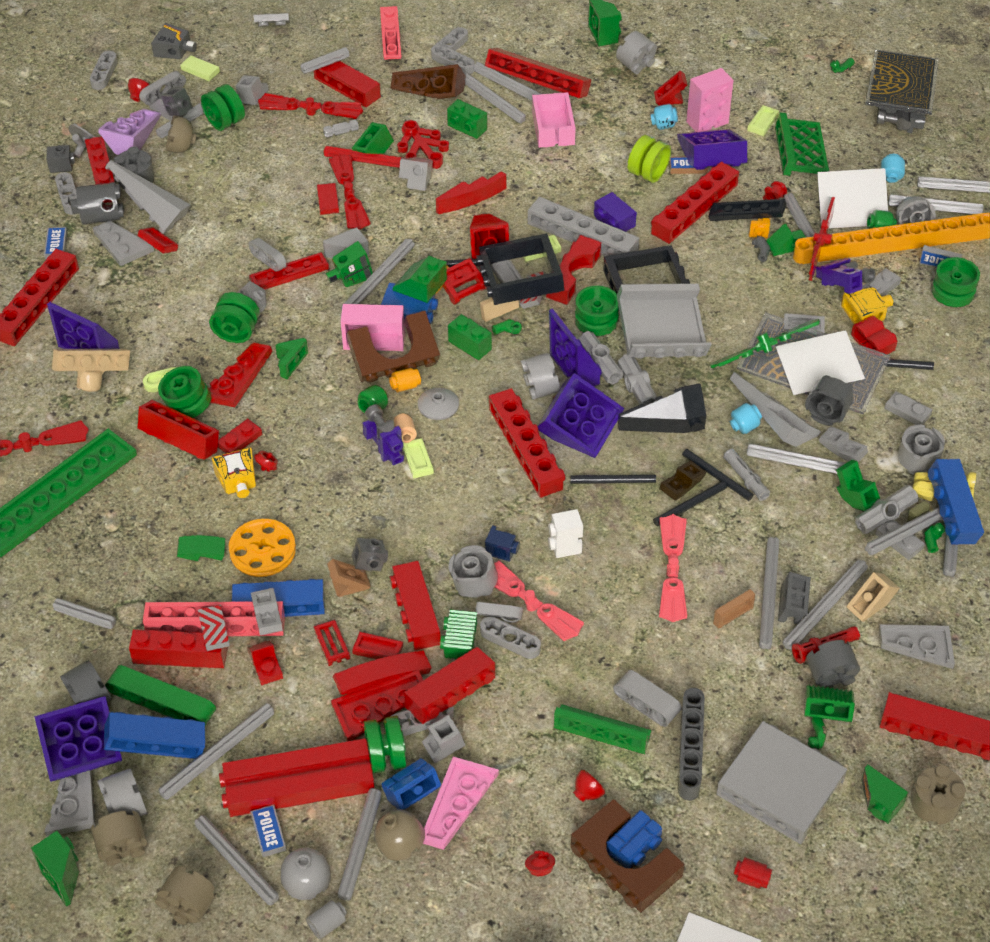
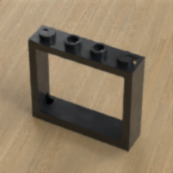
[476,233,565,305]
[603,245,690,294]

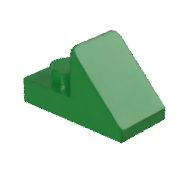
[766,223,806,257]
[275,338,308,379]

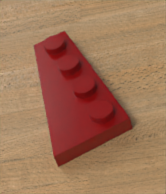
[331,670,423,741]

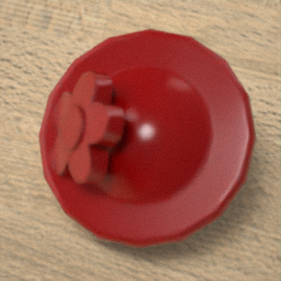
[254,450,278,471]
[525,850,556,876]

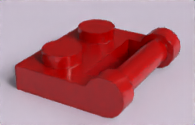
[442,258,486,305]

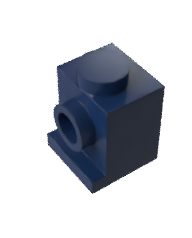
[485,525,520,562]

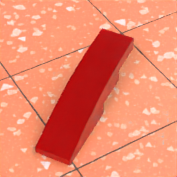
[436,171,507,214]
[333,650,432,695]

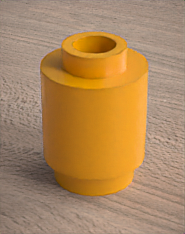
[389,368,421,392]

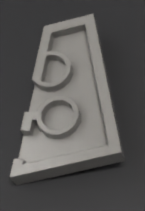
[93,221,154,266]
[879,624,955,669]
[44,770,96,837]

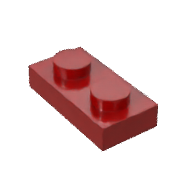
[218,418,262,454]

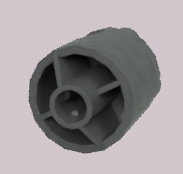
[70,182,124,225]

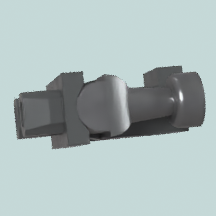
[877,102,926,133]

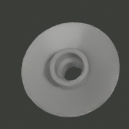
[418,388,459,420]

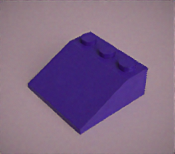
[677,129,747,170]
[47,302,120,349]
[549,308,602,386]
[537,373,625,458]
[34,696,122,782]

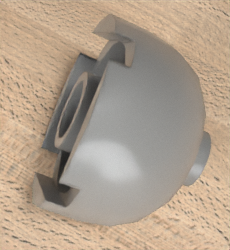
[895,196,936,225]
[281,848,331,900]

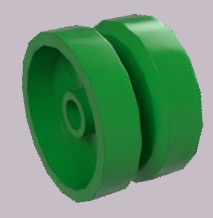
[201,84,245,131]
[932,257,980,307]
[575,285,619,336]
[209,292,260,343]
[158,366,211,418]
[364,715,406,774]

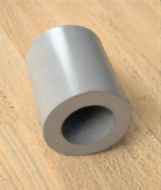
[306,900,347,940]

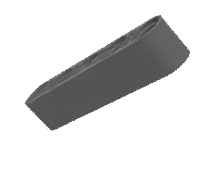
[678,688,705,801]

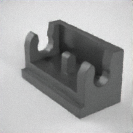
[778,572,811,624]

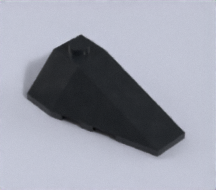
[618,383,707,433]

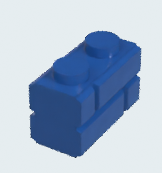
[381,758,441,810]
[607,810,662,869]

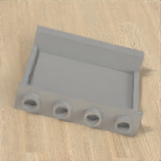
[617,284,711,358]
[716,721,847,844]

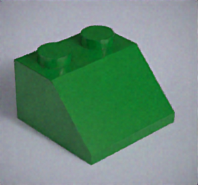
[588,0,622,47]
[393,256,447,303]
[31,831,79,907]

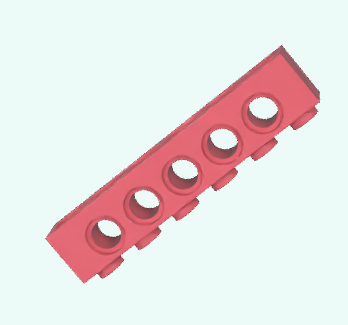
[143,601,285,636]

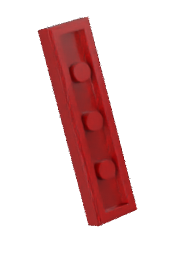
[249,252,329,290]

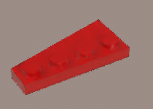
[209,343,273,408]

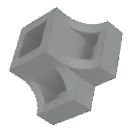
[236,75,269,105]
[399,157,433,191]
[422,715,465,763]

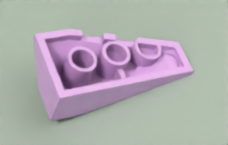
[99,109,161,155]

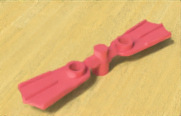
[659,514,687,622]
[494,560,584,641]

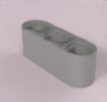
[613,670,682,727]

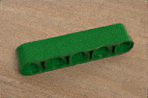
[105,665,216,726]

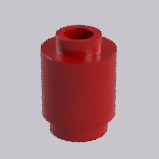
[734,857,773,889]

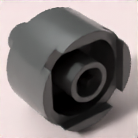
[114,147,154,189]
[805,375,854,426]
[806,640,860,689]
[60,660,112,704]

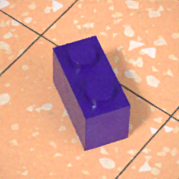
[594,192,637,232]

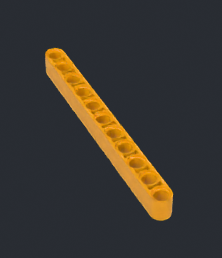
[793,213,990,264]

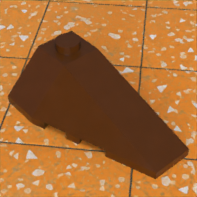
[390,64,466,99]

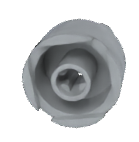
[616,31,657,74]
[520,353,560,400]
[898,424,945,475]
[449,545,498,597]
[97,769,147,817]

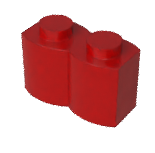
[851,315,898,358]

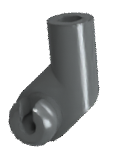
[752,236,770,262]

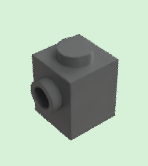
[46,145,75,173]

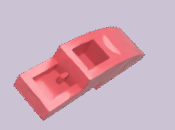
[380,6,401,60]

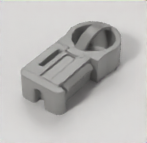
[475,602,523,623]

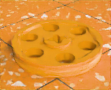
[229,519,296,577]

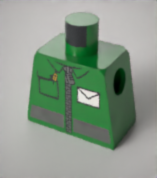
[325,241,373,287]

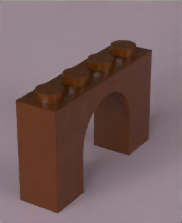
[346,311,440,383]
[570,799,685,913]

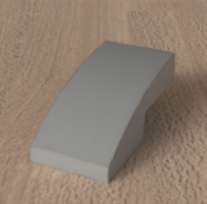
[819,427,868,462]
[251,588,283,636]

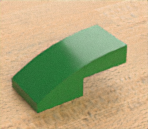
[177,535,225,561]

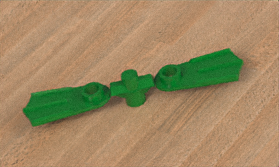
[710,319,820,368]

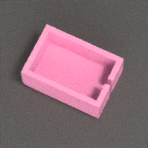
[686,68,734,132]
[532,92,575,148]
[341,304,405,351]

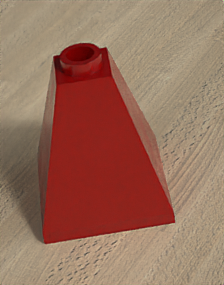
[469,213,509,259]

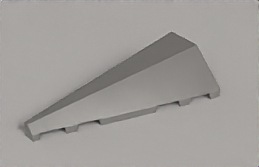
[105,160,191,234]
[730,372,821,447]

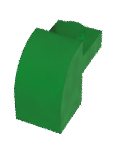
[836,459,880,511]

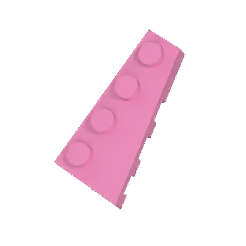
[423,757,499,850]

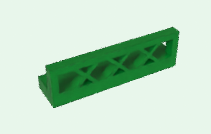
[554,704,652,754]

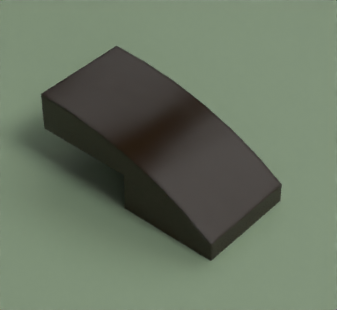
[659,460,706,501]

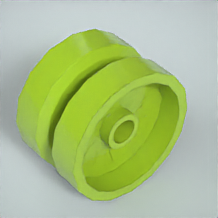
[627,135,671,183]

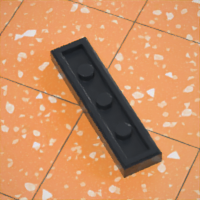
[708,199,787,221]

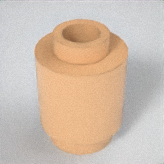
[394,413,417,443]

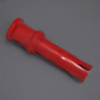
[792,626,860,664]

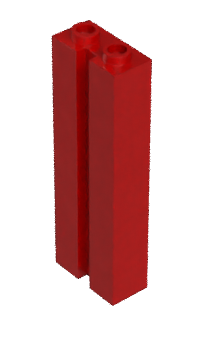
[219,738,374,817]

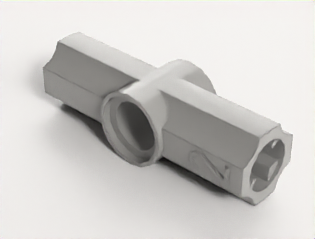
[578,331,623,385]
[618,354,657,405]
[855,485,918,534]

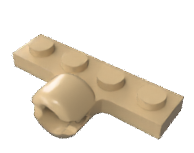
[52,349,130,392]

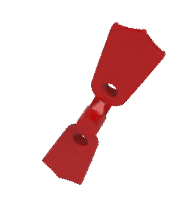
[258,93,363,119]
[329,154,371,230]
[809,197,835,281]
[0,420,89,457]

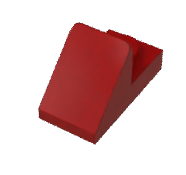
[654,70,688,105]
[247,640,283,686]

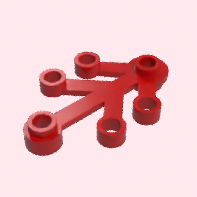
[397,120,449,169]

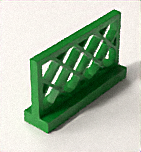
[775,112,829,176]

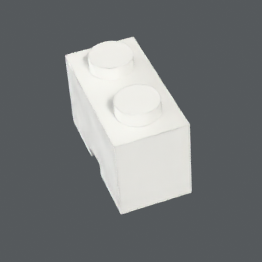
[548,509,583,558]

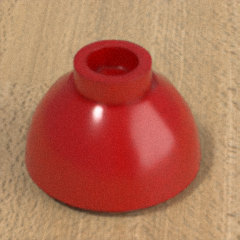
[128,78,150,102]
[573,770,605,802]

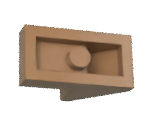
[327,559,371,597]

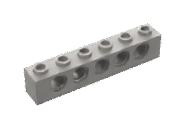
[528,197,639,256]

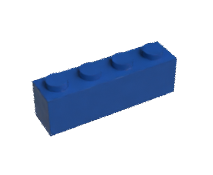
[928,459,984,545]
[232,579,325,617]
[104,712,205,759]

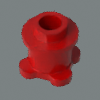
[763,181,787,200]

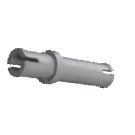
[723,448,770,501]

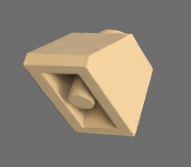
[846,572,900,622]

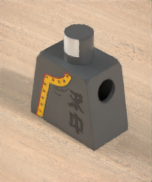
[151,23,197,59]

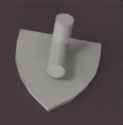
[68,123,94,158]

